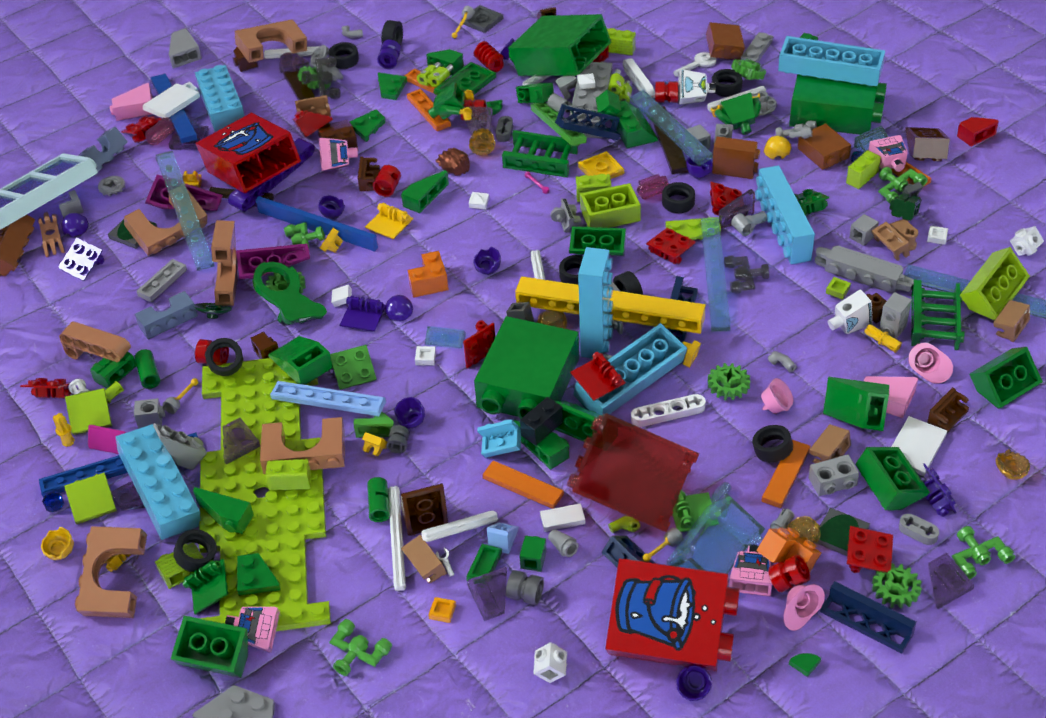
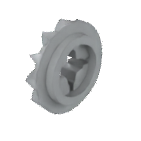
[310,45,329,67]
[98,176,125,196]

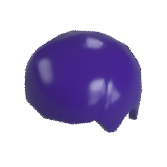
[686,156,713,178]
[318,195,345,219]
[61,213,89,237]
[473,247,501,275]
[385,295,413,321]
[394,397,426,429]
[676,665,712,701]

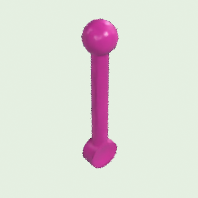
[525,172,549,194]

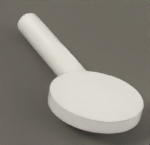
[674,52,716,77]

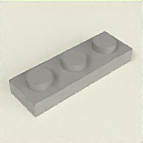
[741,32,773,63]
[136,259,187,302]

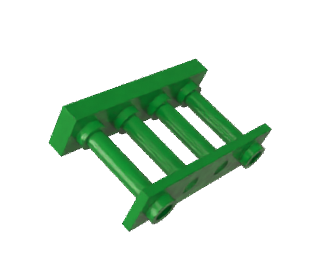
[502,130,578,178]
[911,280,965,350]

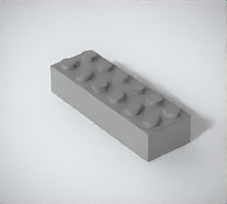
[570,62,612,138]

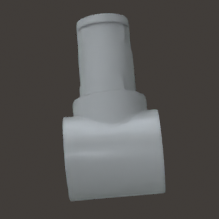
[547,93,572,112]
[731,211,767,236]

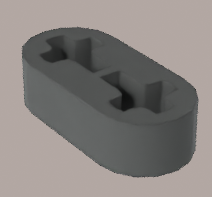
[496,116,513,142]

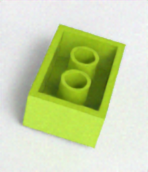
[580,183,641,228]

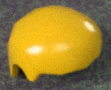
[764,136,792,159]
[41,527,74,560]

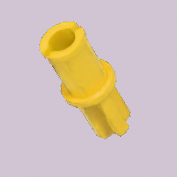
[864,324,902,353]
[53,413,75,447]

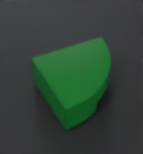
[486,100,503,116]
[789,653,821,677]

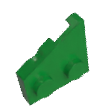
[378,72,407,100]
[349,110,385,142]
[237,553,281,596]

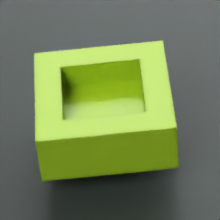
[826,277,851,300]

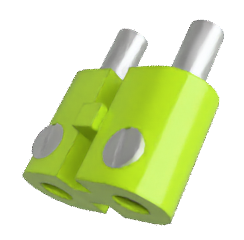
[417,62,454,87]
[608,69,632,103]

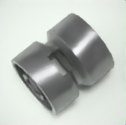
[506,570,544,605]

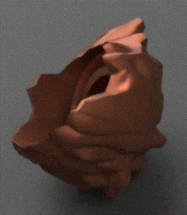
[435,147,470,176]

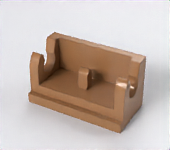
[295,95,331,116]
[871,222,910,261]
[993,300,1030,342]
[809,424,851,463]
[401,535,447,583]

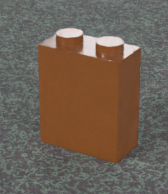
[706,22,745,60]
[797,124,851,170]
[712,136,760,179]

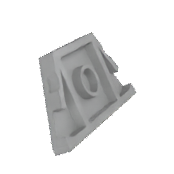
[192,685,275,718]

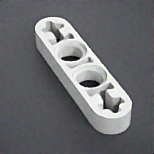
[623,58,655,100]
[631,394,706,427]

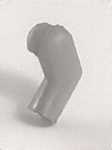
[342,26,363,39]
[768,351,796,372]

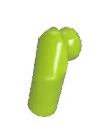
[608,516,640,533]

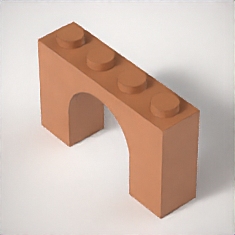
[235,19,307,63]
[124,185,207,256]
[211,220,238,306]
[260,417,345,474]
[75,526,147,618]

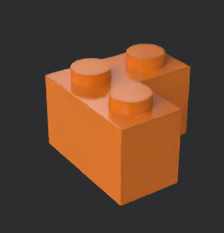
[407,251,449,298]
[756,527,821,571]

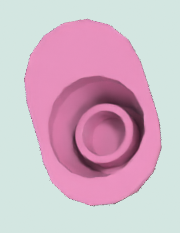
[908,343,953,384]
[761,378,793,414]
[783,584,825,631]

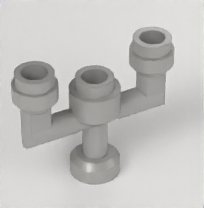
[776,121,817,139]

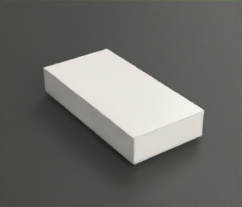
[540,503,585,532]

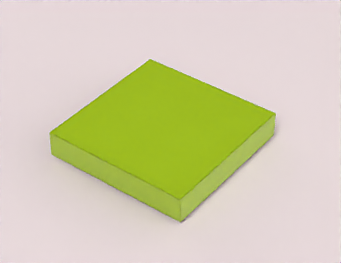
[65,388,112,435]
[64,473,117,525]

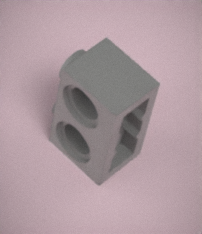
[879,292,912,339]
[808,455,859,496]

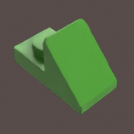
[354,412,394,438]

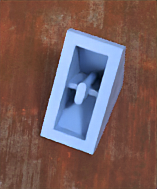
[487,522,519,554]

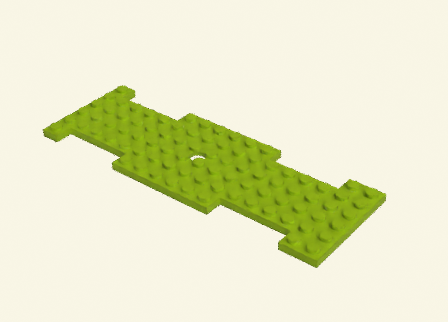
[199,358,331,631]

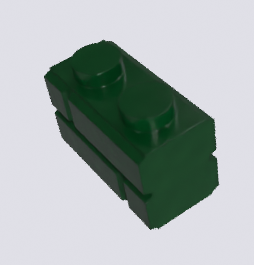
[889,193,922,220]

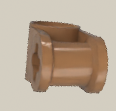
[890,219,918,251]

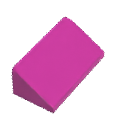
[88,425,126,454]

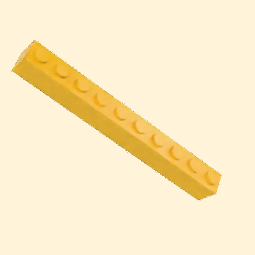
[515,276,706,334]

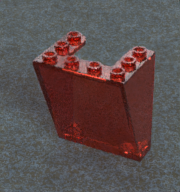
[566,413,700,532]

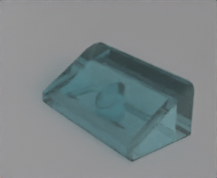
[854,126,888,154]
[425,326,466,349]

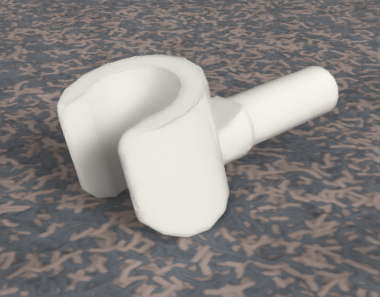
[436,548,454,577]

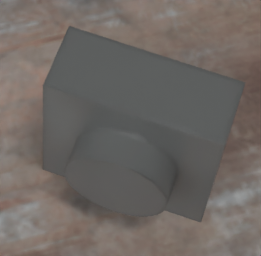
[903,182,923,197]

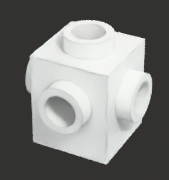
[1010,226,1044,256]
[533,642,567,683]

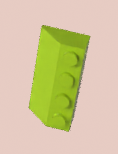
[960,247,1030,321]

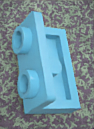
[477,420,521,458]

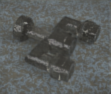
[302,57,341,99]
[724,255,769,294]

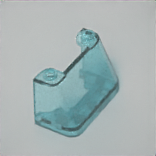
[666,494,765,586]

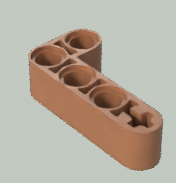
[59,322,131,362]

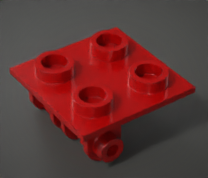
[121,116,163,143]
[710,181,745,215]
[646,228,696,264]
[463,320,496,368]
[570,351,626,401]
[20,378,71,398]
[847,526,893,573]

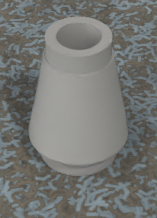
[548,529,578,557]

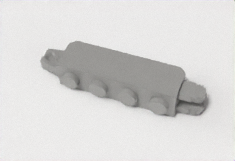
[815,246,914,293]

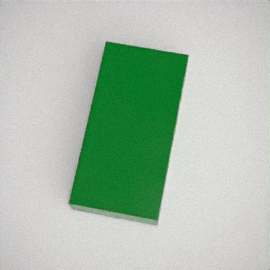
[466,543,502,587]

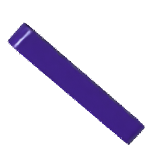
[228,138,315,212]

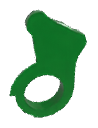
[252,262,327,325]

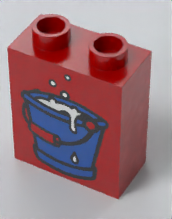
[195,113,301,194]
[605,558,740,671]

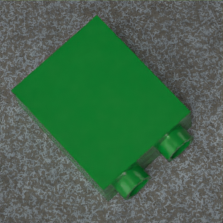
[508,14,611,76]
[789,74,887,136]
[474,316,580,419]

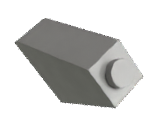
[169,28,202,68]

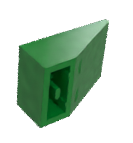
[268,336,333,385]
[823,377,889,431]

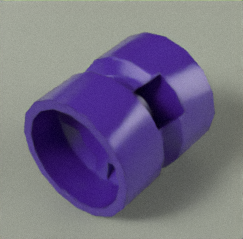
[377,40,401,69]

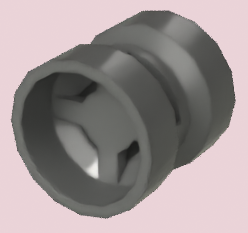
[387,425,410,453]

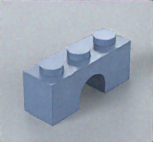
[78,127,127,172]
[135,291,198,339]

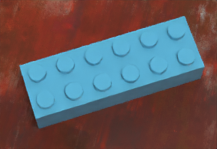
[778,36,885,86]
[195,65,245,131]
[755,165,815,264]
[578,247,613,358]
[573,323,687,417]
[116,424,201,540]

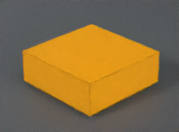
[428,597,456,623]

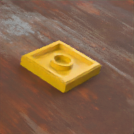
[578,151,624,179]

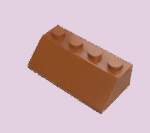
[0,215,35,276]

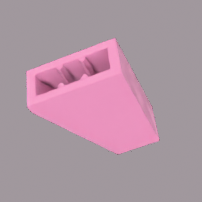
[110,83,153,121]
[864,376,918,418]

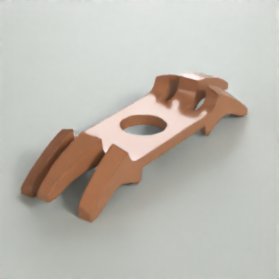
[38,212,65,257]

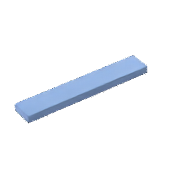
[270,381,386,416]

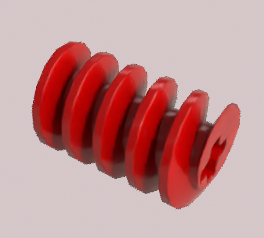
[473,41,504,72]

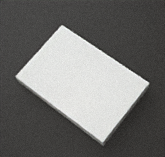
[142,84,200,119]
[891,416,947,477]

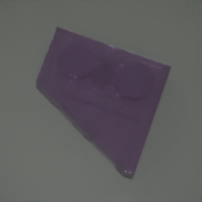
[462,107,493,141]
[719,189,755,229]

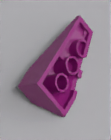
[145,174,223,211]
[236,243,310,279]

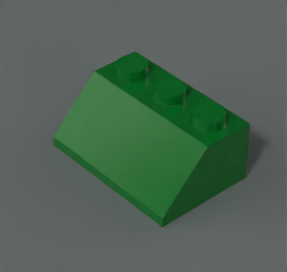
[610,101,658,149]
[569,226,626,256]
[969,347,1043,408]
[555,400,618,452]
[855,447,930,510]
[170,615,248,678]

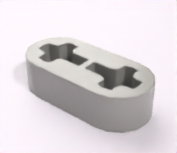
[899,514,939,545]

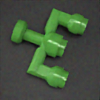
[878,167,928,203]
[284,222,325,248]
[951,526,1015,580]
[329,619,392,676]

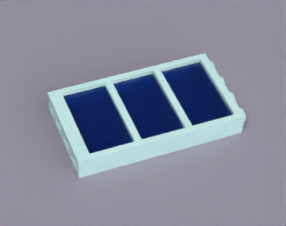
[0,153,98,230]

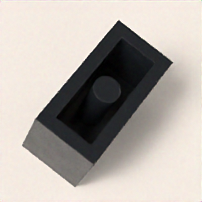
[520,397,563,446]

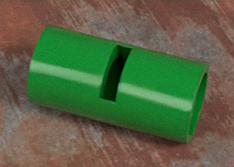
[134,349,161,389]
[367,477,390,522]

